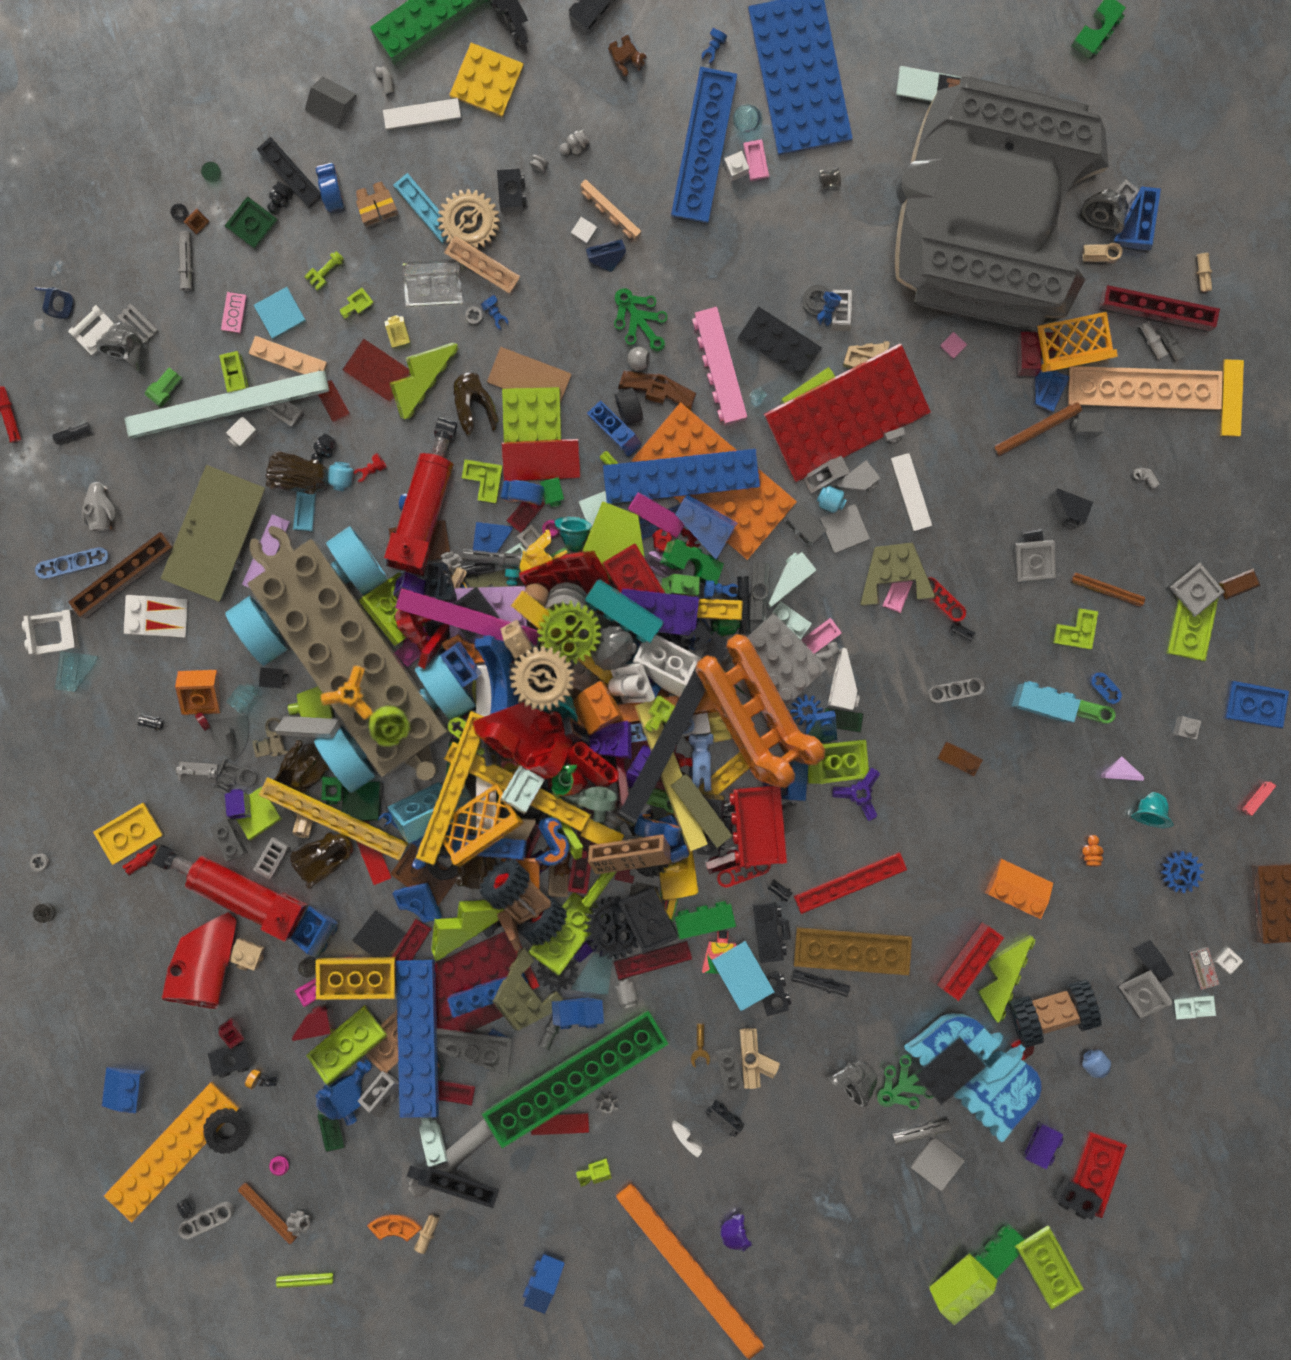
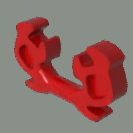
[652,527,701,552]

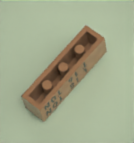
[588,835,670,874]

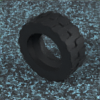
[203,1108,248,1154]

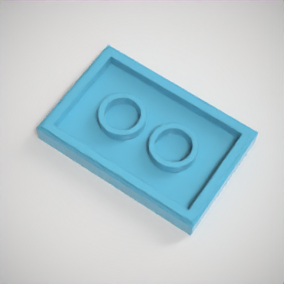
[712,941,774,1011]

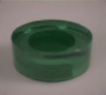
[201,162,221,182]

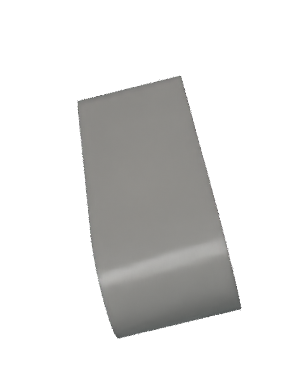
[927,678,984,703]
[178,1201,234,1239]

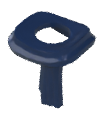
[34,287,73,319]

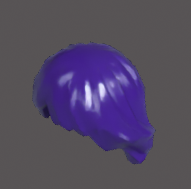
[720,1214,752,1252]

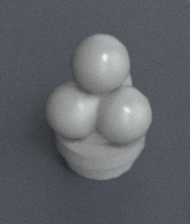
[559,130,590,155]

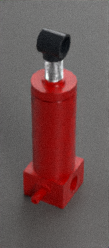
[384,417,458,577]
[150,844,308,942]

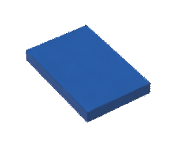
[1225,681,1289,729]

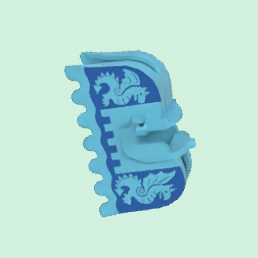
[904,1013,1042,1142]

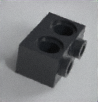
[762,971,791,1017]
[1055,1177,1103,1220]

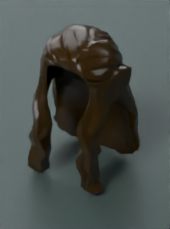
[453,372,499,437]
[265,451,328,494]
[273,740,330,793]
[456,826,497,889]
[290,832,353,889]

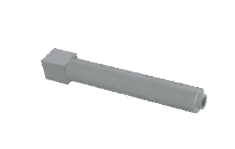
[408,1119,494,1197]

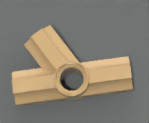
[740,1028,780,1089]

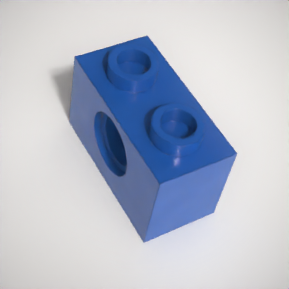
[440,641,482,688]

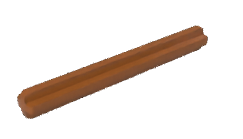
[994,402,1082,456]

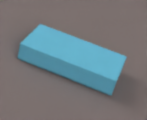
[293,492,317,532]

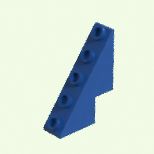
[447,972,528,1018]

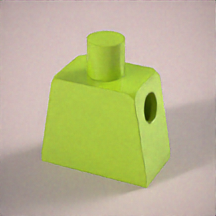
[288,686,335,719]

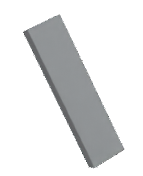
[274,716,342,738]

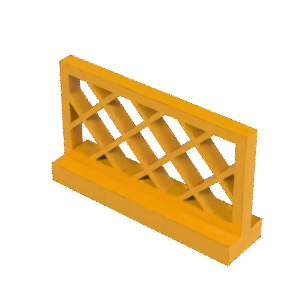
[1037,312,1118,372]
[443,783,524,866]

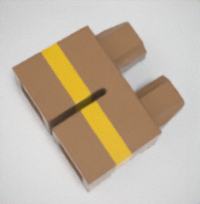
[356,182,399,227]

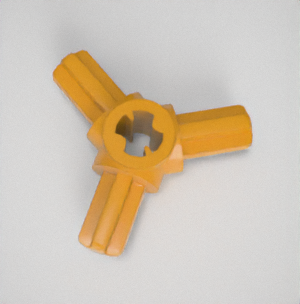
[321,666,373,719]

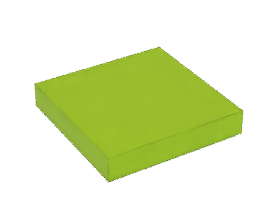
[236,787,282,841]

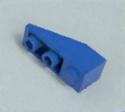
[587,400,642,457]

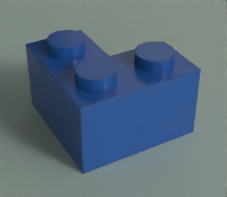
[552,997,604,1029]
[522,1254,565,1314]

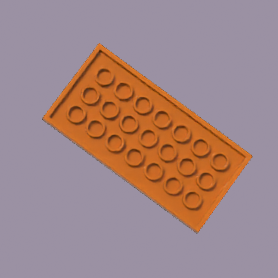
[631,402,797,560]

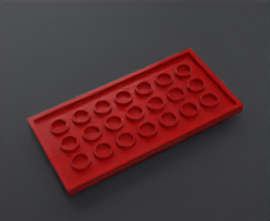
[764,344,931,482]

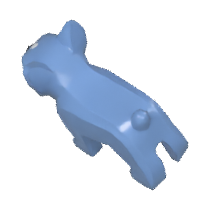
[689,734,714,791]

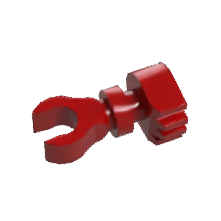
[353,453,387,482]
[674,753,693,768]

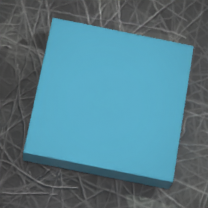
[254,287,306,339]

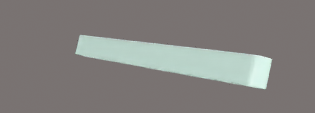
[124,371,329,438]

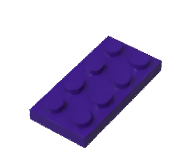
[618,588,699,636]

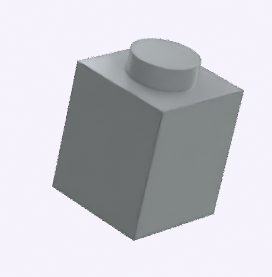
[1173,716,1201,740]

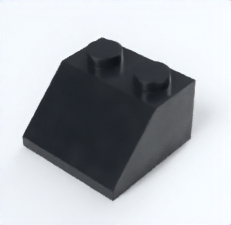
[1049,488,1093,529]

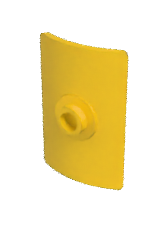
[659,839,698,900]

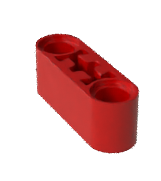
[928,577,966,622]
[566,742,619,788]
[717,864,771,888]

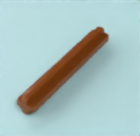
[1071,573,1145,607]
[238,1183,297,1244]

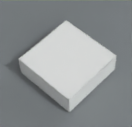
[571,217,597,244]
[1215,948,1243,975]

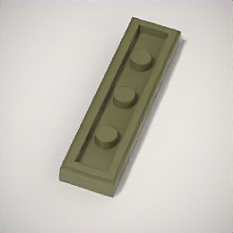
[670,774,732,848]

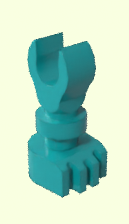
[505,569,521,586]

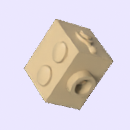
[501,619,532,659]
[229,938,265,971]

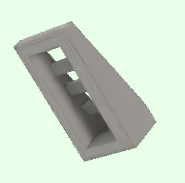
[831,290,852,331]
[253,837,290,880]

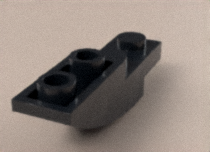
[489,0,528,45]

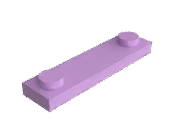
[242,514,290,587]

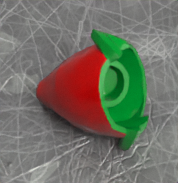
[552,765,588,799]

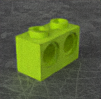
[219,351,249,393]

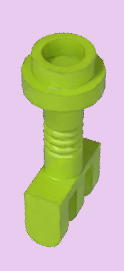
[304,251,344,291]

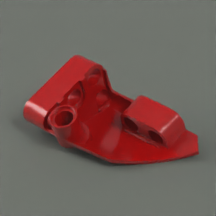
[473,702,573,779]
[161,912,237,1009]

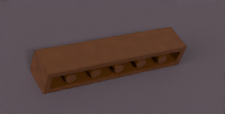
[68,531,174,618]

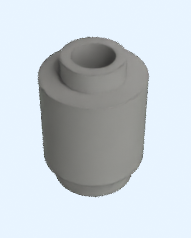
[615,979,638,1009]

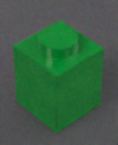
[540,477,565,508]

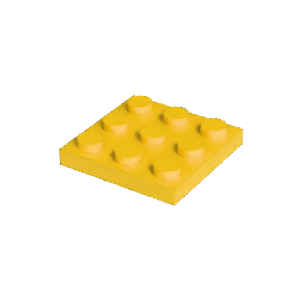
[449,43,524,118]

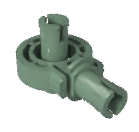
[562,787,618,822]

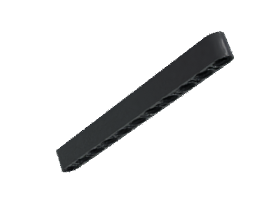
[617,633,728,826]

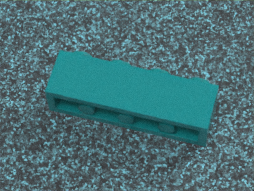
[585,579,664,643]

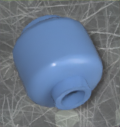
[1082,1049,1111,1078]

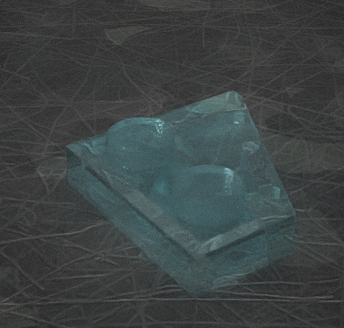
[571,953,613,995]

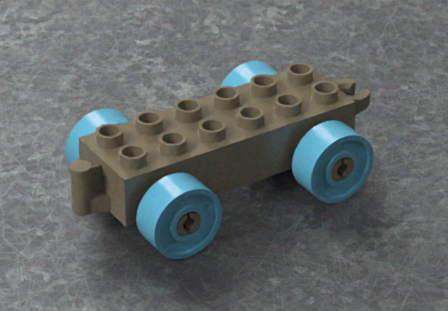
[225,526,476,793]

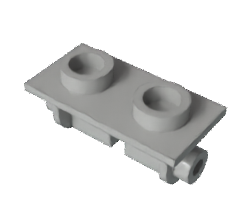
[176,761,218,783]

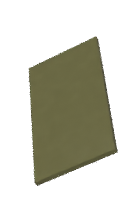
[161,465,266,602]

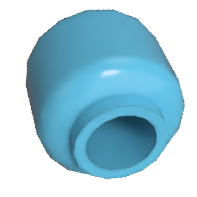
[328,462,354,491]
[817,485,847,513]

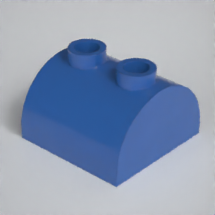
[290,906,338,957]

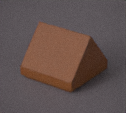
[184,208,209,234]

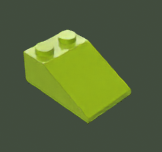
[808,739,869,784]

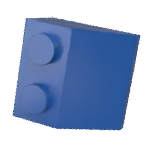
[763,761,808,801]
[102,1067,145,1113]

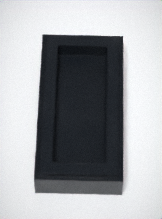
[563,716,591,747]

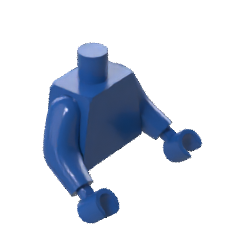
[315,1059,372,1126]

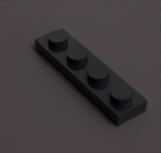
[257,137,321,207]

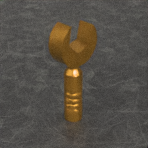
[691,1023,710,1068]

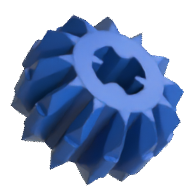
[790,694,823,727]

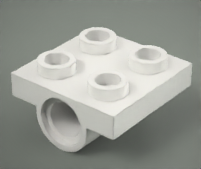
[608,663,655,703]

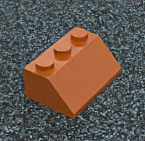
[985,859,1053,919]

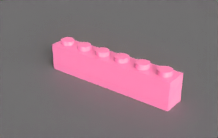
[692,307,747,426]

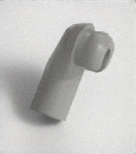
[375,66,393,92]
[1133,468,1160,489]
[815,642,839,662]

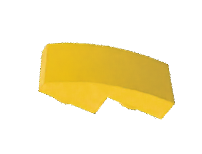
[581,818,624,844]

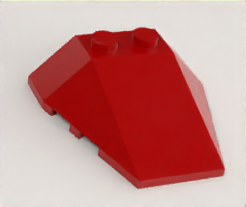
[519,550,609,596]

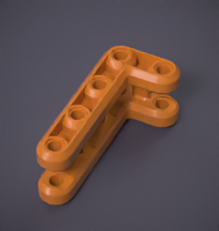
[696,634,825,787]

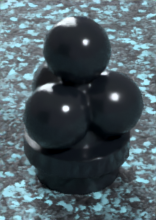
[267,181,291,213]
[311,433,337,462]

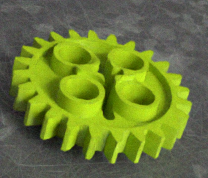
[537,601,601,664]

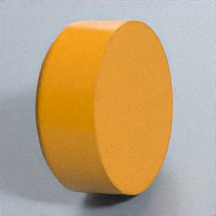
[245,1069,261,1090]

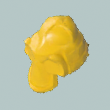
[520,530,553,572]

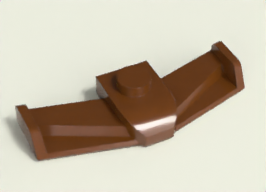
[618,371,696,411]

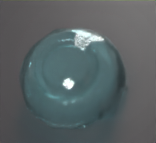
[733,104,763,134]

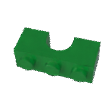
[1071,0,1126,59]
[660,539,724,585]

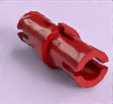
[122,844,158,876]

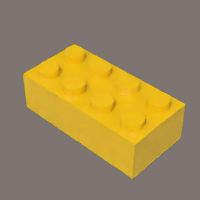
[316,957,395,1000]

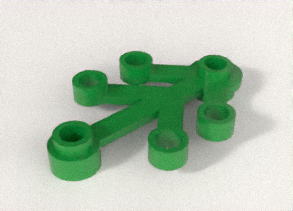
[614,288,668,353]
[877,1054,934,1110]

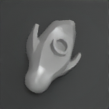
[82,482,115,531]

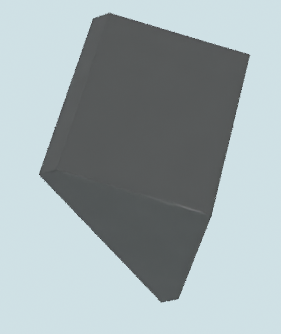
[305,76,356,128]

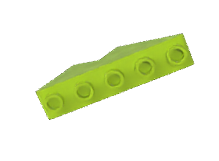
[390,343,458,419]
[431,900,505,961]
[976,935,1035,1023]

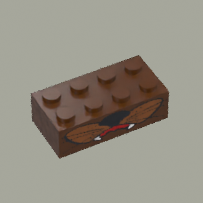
[1252,863,1291,944]

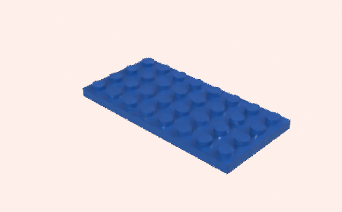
[748,0,853,155]

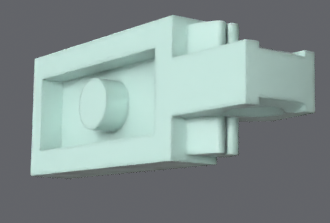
[419,1117,448,1167]

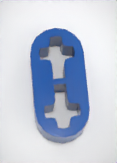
[1090,672,1122,704]

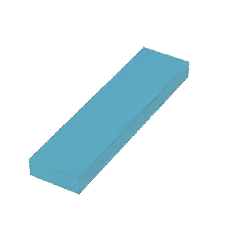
[393,173,448,244]

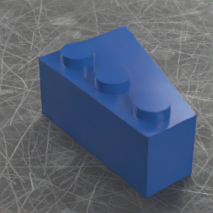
[675,495,738,559]

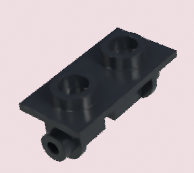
[705,1099,745,1138]

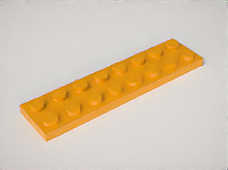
[104,1082,239,1223]

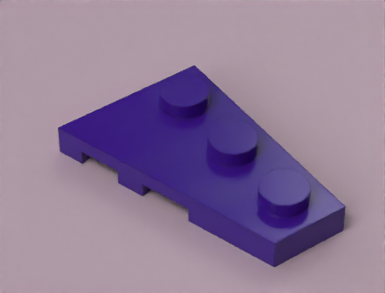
[589,721,631,759]

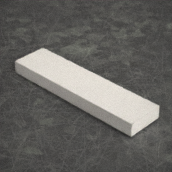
[383,98,461,131]
[890,453,932,532]

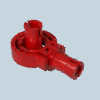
[395,609,431,653]

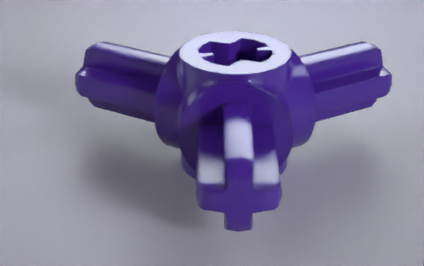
[832,768,880,821]

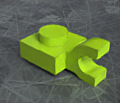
[339,287,374,319]
[644,696,675,732]
[576,1159,612,1187]

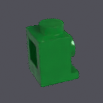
[321,777,343,804]

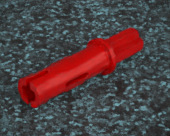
[0,386,22,443]

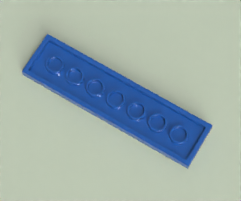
[671,67,737,224]
[603,449,760,504]
[396,960,439,1118]

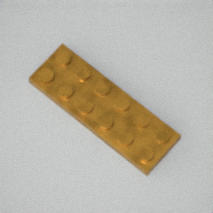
[793,927,912,975]

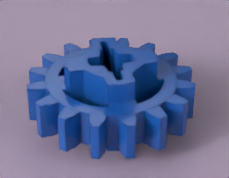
[1161,851,1204,893]

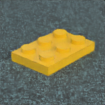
[93,802,163,865]

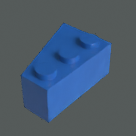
[1113,186,1161,251]

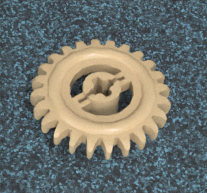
[437,189,500,250]
[510,646,575,711]

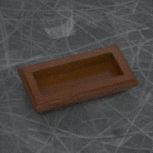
[1218,568,1261,600]

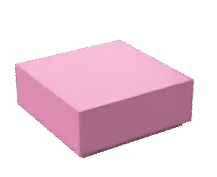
[940,332,967,359]

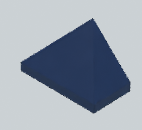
[586,239,626,273]

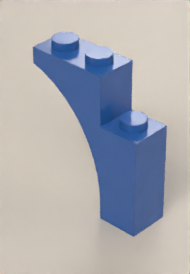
[475,635,519,714]

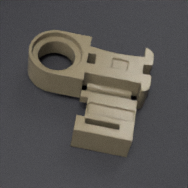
[252,718,288,758]

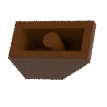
[937,742,983,777]

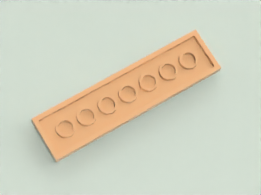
[1067,366,1222,410]

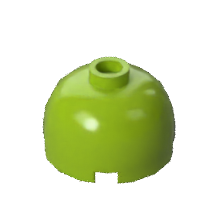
[368,706,410,746]

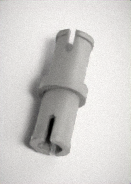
[1139,320,1169,359]

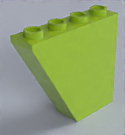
[582,501,645,580]

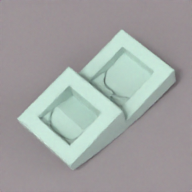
[1174,996,1216,1019]

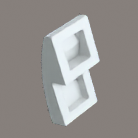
[672,1120,702,1157]

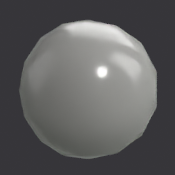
[627,347,650,371]

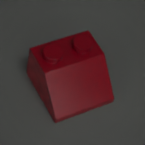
[292,1004,336,1041]

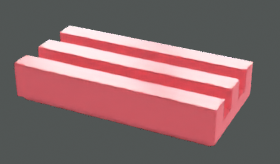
[1242,781,1276,816]

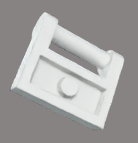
[69,305,114,356]

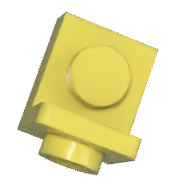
[385,316,410,348]
[707,712,732,742]

